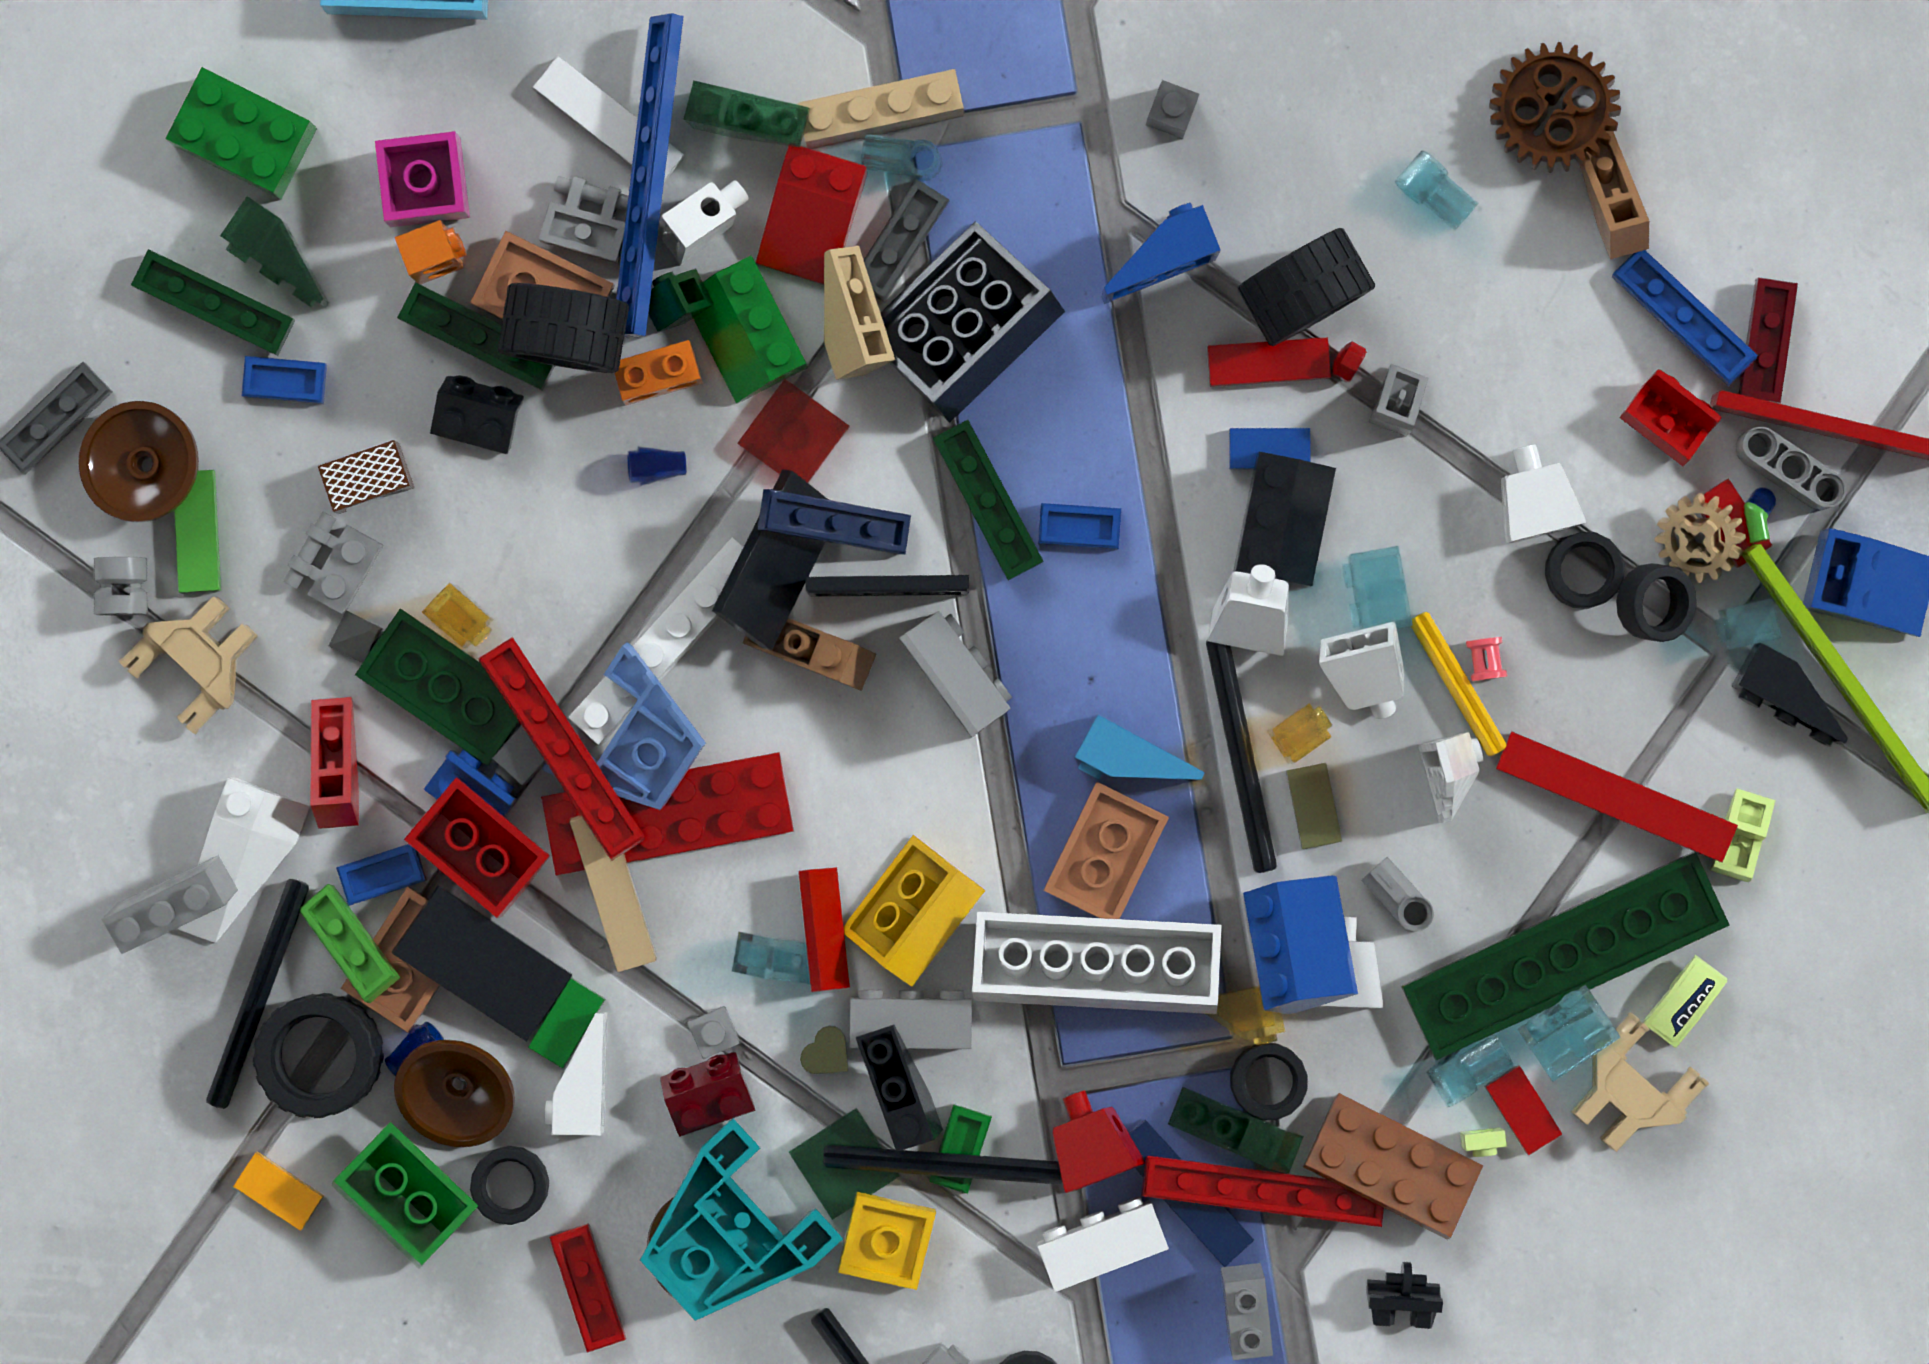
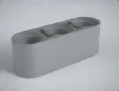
[1736,427,1846,510]

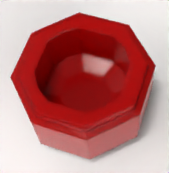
[1332,341,1367,383]

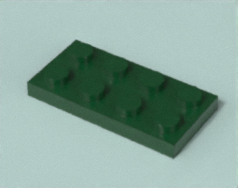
[355,608,519,766]

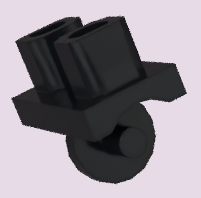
[1366,1262,1443,1329]

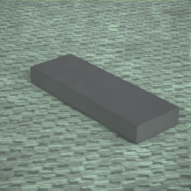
[864,178,950,302]
[0,362,113,475]

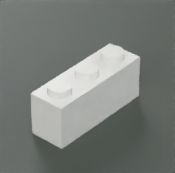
[1037,1197,1169,1292]

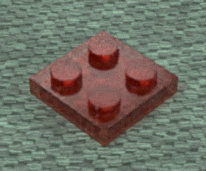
[737,379,850,483]

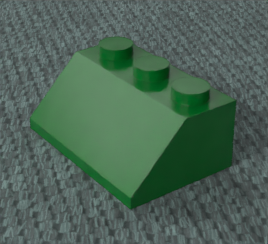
[693,255,808,404]
[332,1122,478,1269]

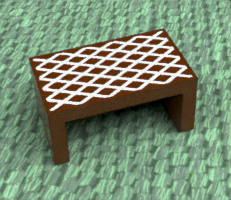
[318,440,415,514]

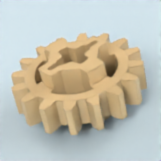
[1655,493,1746,583]

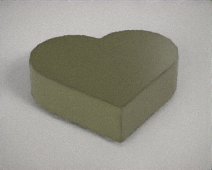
[800,1025,848,1074]

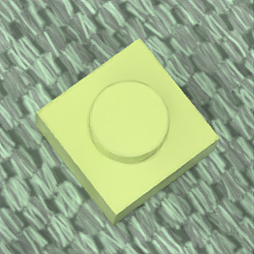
[1460,1127,1507,1157]

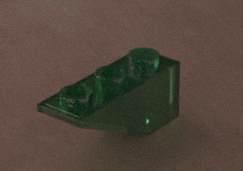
[684,80,810,148]
[220,196,329,308]
[1168,1087,1304,1174]

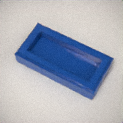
[242,356,327,404]
[1229,428,1311,469]
[1038,503,1121,549]
[336,844,427,906]

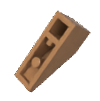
[1579,131,1650,260]

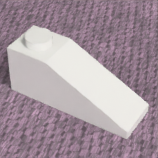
[545,1011,607,1136]

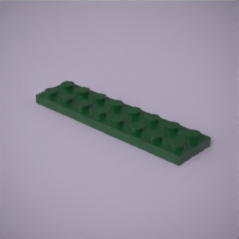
[1401,852,1730,1060]

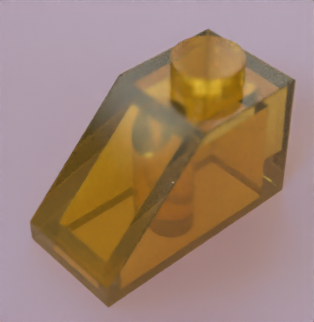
[422,582,494,648]
[1266,703,1332,764]
[1205,985,1285,1045]

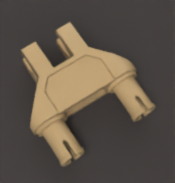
[119,596,258,735]
[1571,1012,1709,1152]

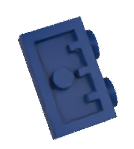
[424,749,518,817]

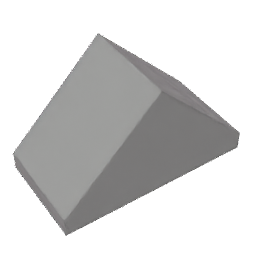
[1369,364,1428,436]

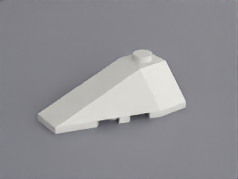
[1418,732,1483,823]
[178,778,311,943]

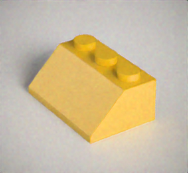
[843,835,986,987]

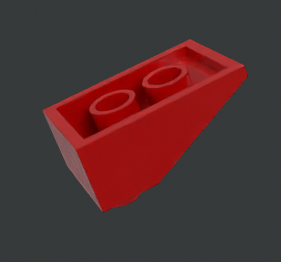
[756,143,868,285]

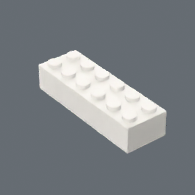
[972,912,1222,1014]

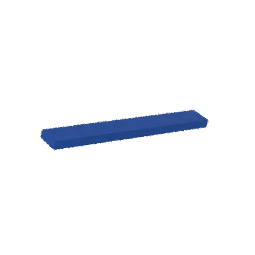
[616,13,684,337]

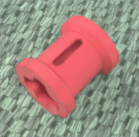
[1466,637,1507,681]

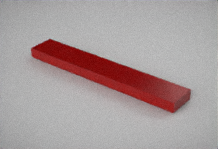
[1710,390,1929,460]
[478,637,645,861]
[1496,731,1738,863]
[1141,1156,1384,1227]

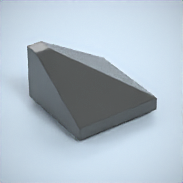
[328,610,383,663]

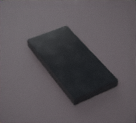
[712,469,829,650]
[805,575,969,597]
[392,885,572,1042]

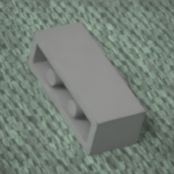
[101,855,238,954]
[850,990,972,1049]

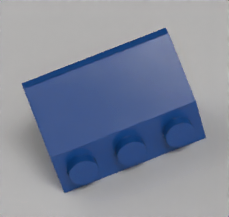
[1243,875,1358,1015]

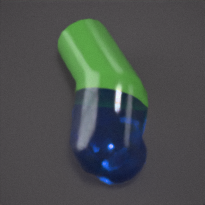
[1743,487,1776,543]

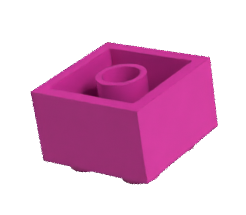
[375,131,470,228]

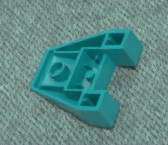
[640,1118,843,1321]

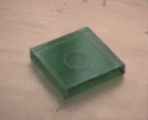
[789,1107,900,1220]

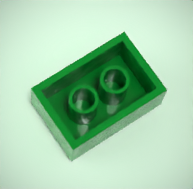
[165,67,317,199]

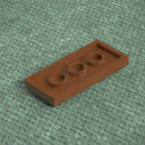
[1303,1093,1483,1240]

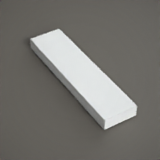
[533,56,685,182]

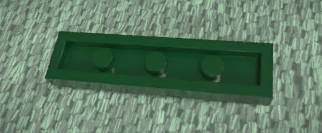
[131,249,295,356]
[397,282,555,391]
[933,419,1044,581]

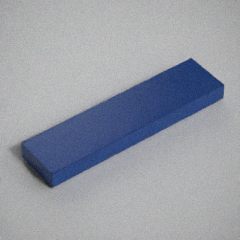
[1612,250,1758,387]

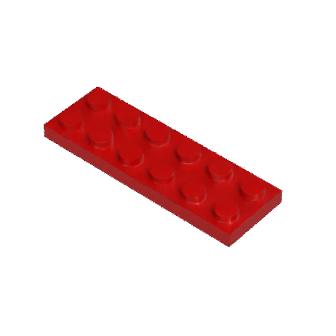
[541,752,794,876]

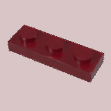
[1739,277,1798,403]

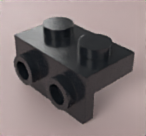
[430,375,524,454]

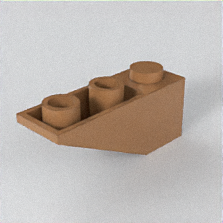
[742,618,876,691]

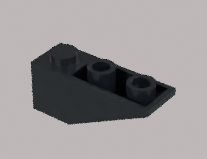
[1732,643,1848,747]
[855,1024,943,1152]

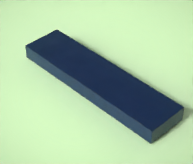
[758,489,911,555]
[1129,1119,1254,1267]

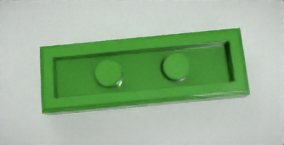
[174,470,221,593]
[299,884,401,1003]

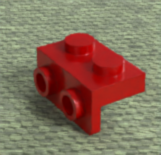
[1619,369,1722,467]

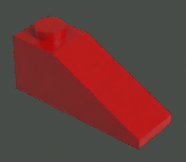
[310,697,359,829]

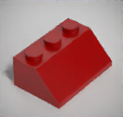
[404,777,550,918]

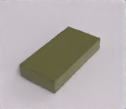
[1286,763,1342,850]

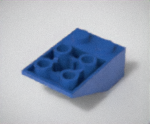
[1803,528,1929,637]

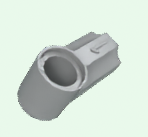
[1361,857,1434,932]

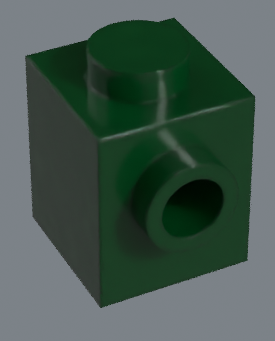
[648,268,714,333]

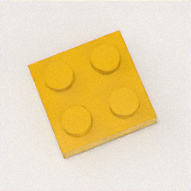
[837,1192,936,1290]

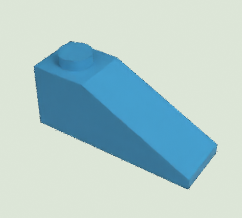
[1074,715,1205,780]

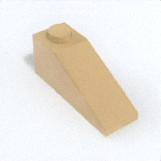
[824,246,895,380]

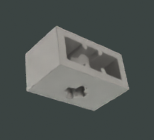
[1220,1263,1273,1360]

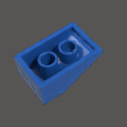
[1101,203,1221,304]

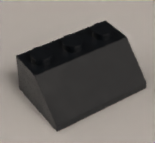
[1233,451,1336,586]

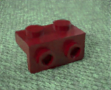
[660,1052,756,1137]

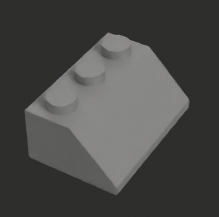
[900,611,1012,738]

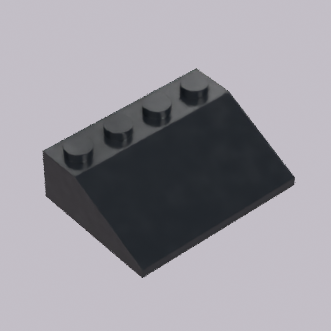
[880,221,1065,423]

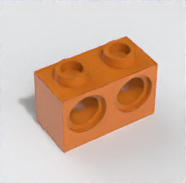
[394,220,467,285]
[614,340,703,406]

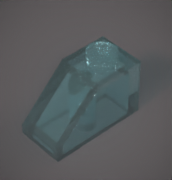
[732,931,811,984]

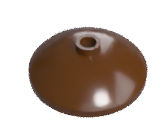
[78,401,199,522]
[394,1040,515,1147]

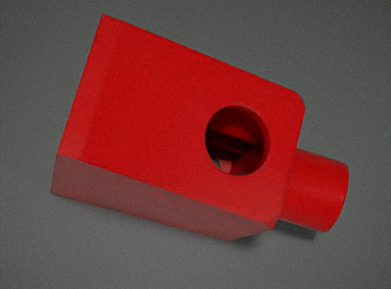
[1053,1090,1145,1193]

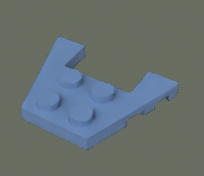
[542,642,706,810]

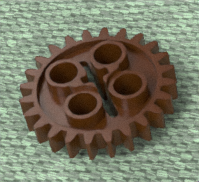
[1489,42,1621,173]

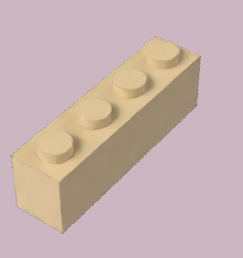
[797,69,964,149]

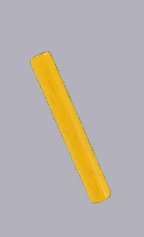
[1409,612,1506,756]

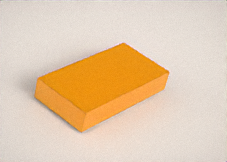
[233,1151,325,1231]

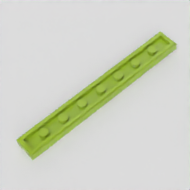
[1742,544,1929,813]

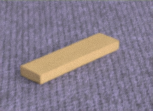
[570,815,657,972]

